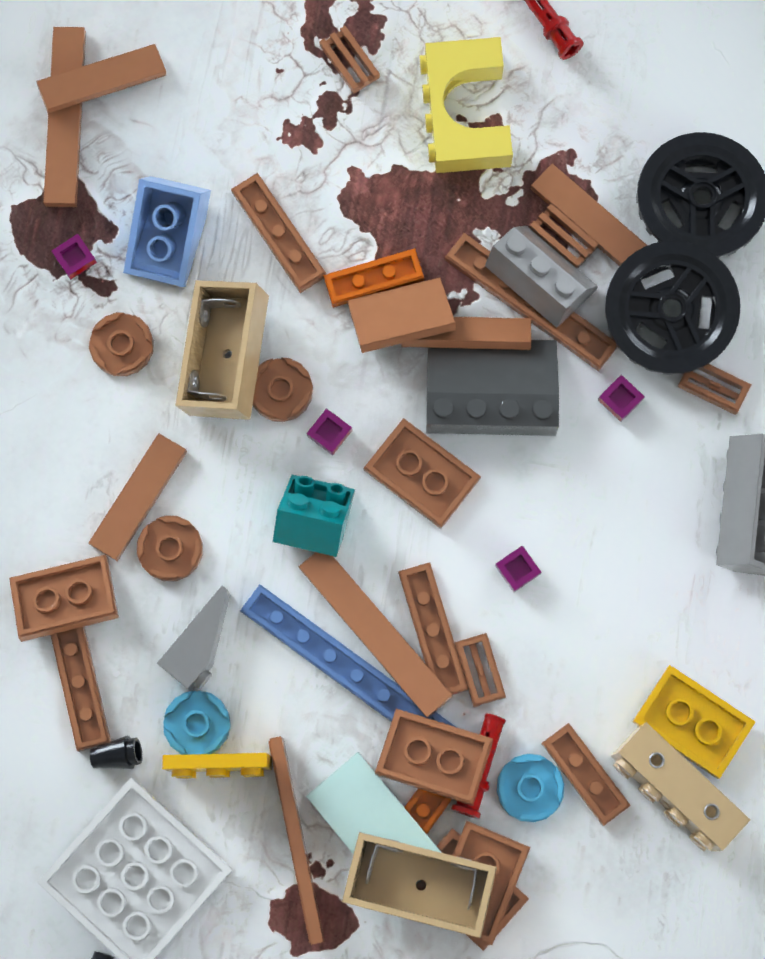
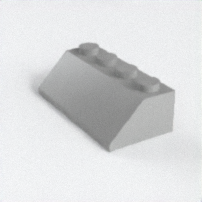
[716,434,765,576]

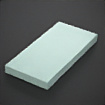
[306,752,442,883]

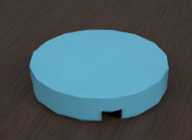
[163,691,231,755]
[496,754,564,822]

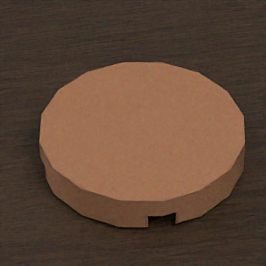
[89,312,154,376]
[253,357,313,422]
[137,516,203,581]

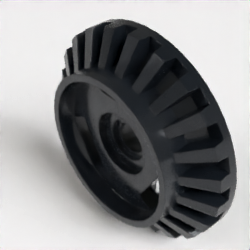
[636,132,765,258]
[605,241,741,375]

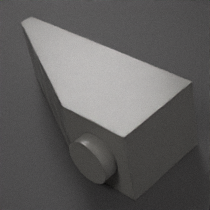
[157,586,230,691]

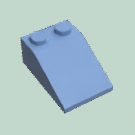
[123,176,211,287]

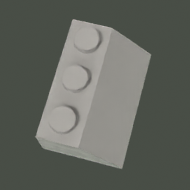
[485,226,598,328]

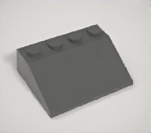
[426,340,559,436]

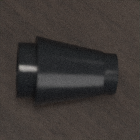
[90,735,143,769]

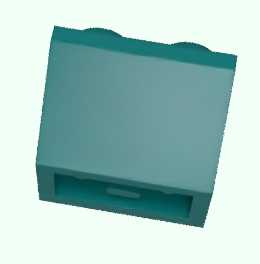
[272,475,355,557]

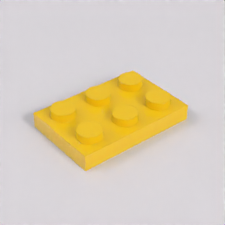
[632,665,755,779]
[162,753,272,779]

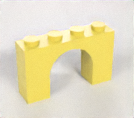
[419,37,513,173]

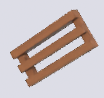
[319,26,380,94]
[529,203,599,269]
[677,364,752,415]
[455,633,506,707]

